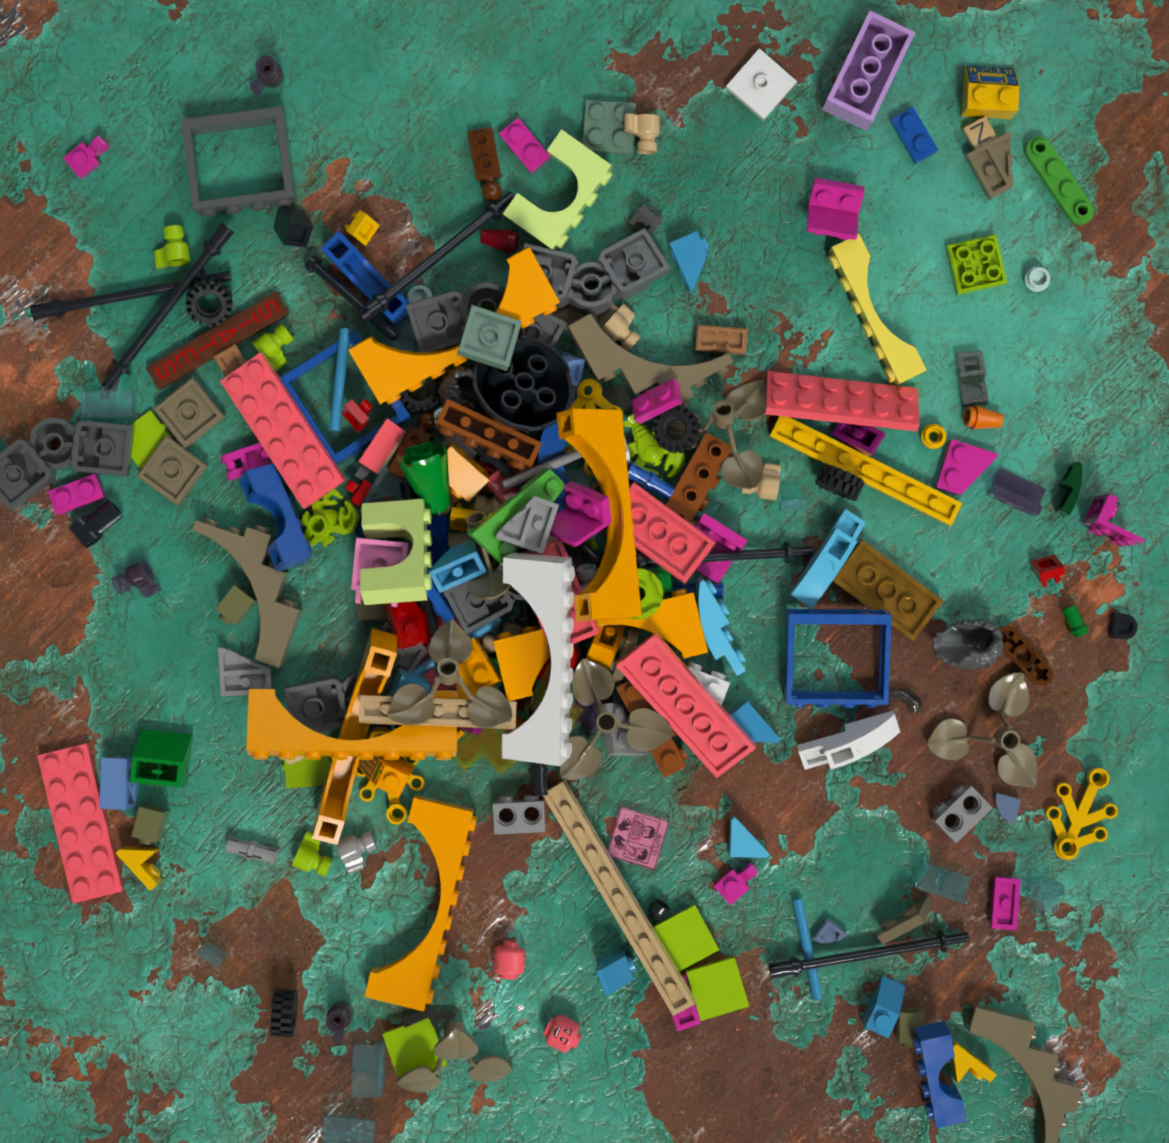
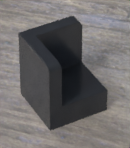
[274,207,313,247]

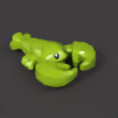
[623,413,685,487]
[300,489,359,547]

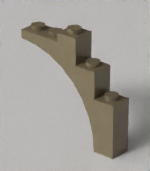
[566,314,733,407]
[192,518,303,668]
[964,1002,1083,1143]

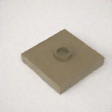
[153,377,226,449]
[137,435,209,506]

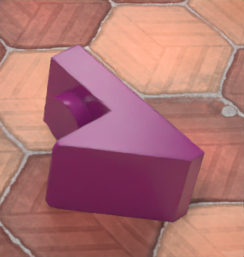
[832,423,886,456]

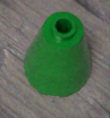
[397,441,450,515]

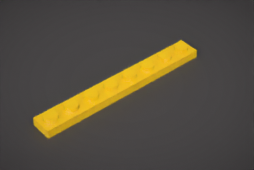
[769,416,963,526]

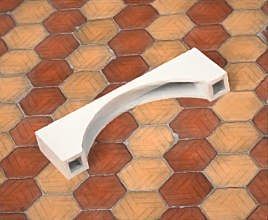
[502,552,575,766]

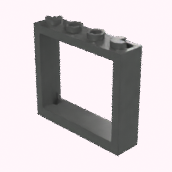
[181,106,297,217]

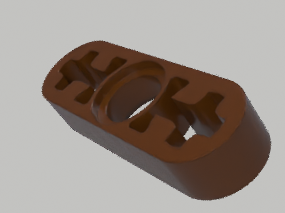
[999,625,1053,686]

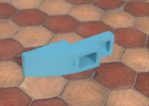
[790,509,866,609]
[695,575,746,676]

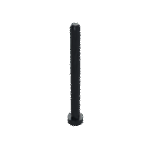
[304,255,399,341]

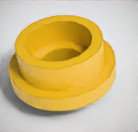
[921,424,946,449]

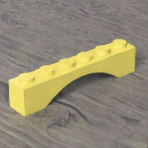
[828,234,927,386]

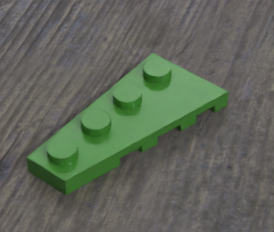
[467,468,566,565]

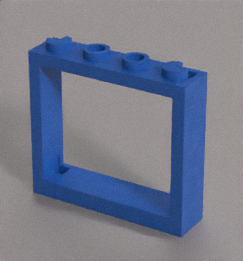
[280,330,412,466]
[784,609,892,708]

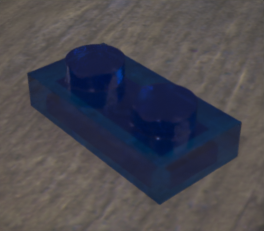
[427,516,449,569]

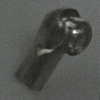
[888,688,922,714]

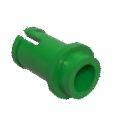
[1061,604,1089,638]

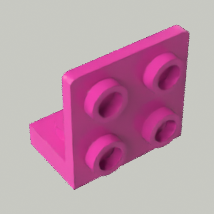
[806,178,865,240]
[549,481,612,547]
[1082,494,1144,547]
[695,513,748,583]

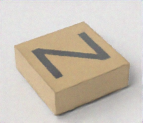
[962,116,997,151]

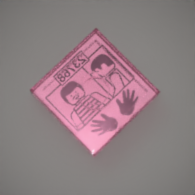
[607,806,669,871]

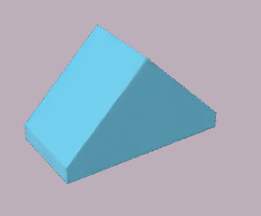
[728,814,770,858]

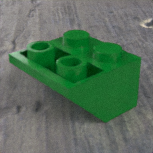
[130,729,193,788]

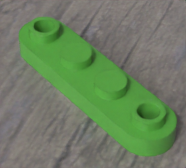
[1024,136,1094,226]

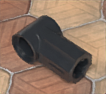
[69,499,124,549]

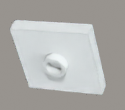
[726,48,797,121]

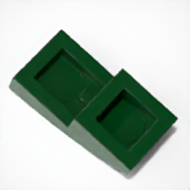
[1054,461,1082,517]

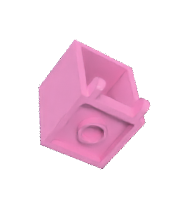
[351,538,413,607]

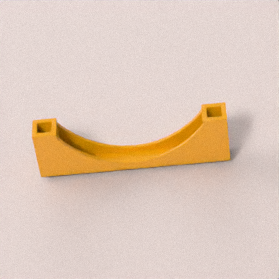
[348,246,560,405]
[557,408,642,622]
[493,589,708,701]
[312,628,397,845]
[246,689,457,760]
[364,795,477,1011]

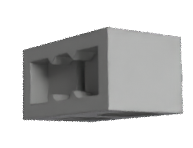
[930,783,992,843]
[493,795,546,835]

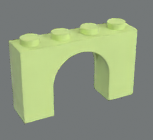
[503,129,613,250]
[360,499,432,605]

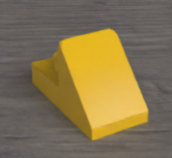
[116,846,163,891]
[950,1039,997,1083]

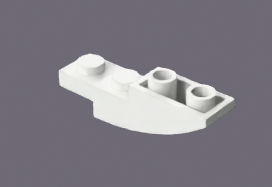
[797,711,900,770]

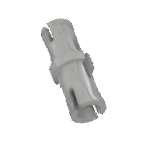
[225,836,279,865]

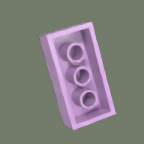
[822,11,916,131]

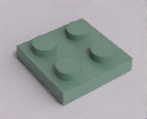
[583,100,636,156]
[457,305,522,371]

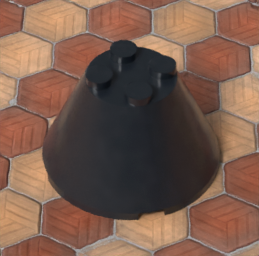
[473,335,575,432]

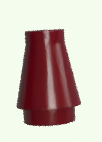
[480,229,519,254]

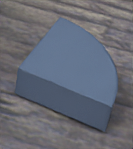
[994,792,1021,824]
[812,917,848,943]

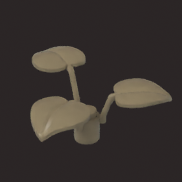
[668,380,766,489]
[431,511,511,600]
[387,619,512,729]
[560,659,673,780]
[927,672,1038,788]
[396,1021,513,1092]

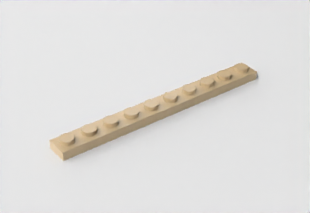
[543,780,697,1016]

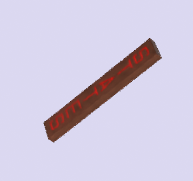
[146,291,290,390]

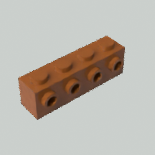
[435,399,542,470]
[666,432,733,527]
[616,680,688,778]

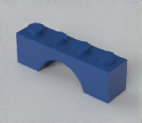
[321,231,409,326]
[239,463,312,572]
[912,1021,966,1128]

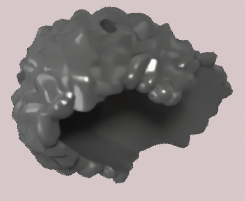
[438,365,484,416]
[932,619,1004,670]

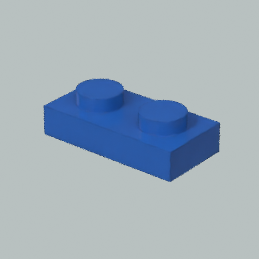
[890,107,938,164]
[427,568,456,623]

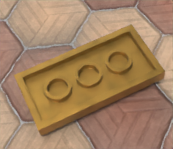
[832,540,943,641]

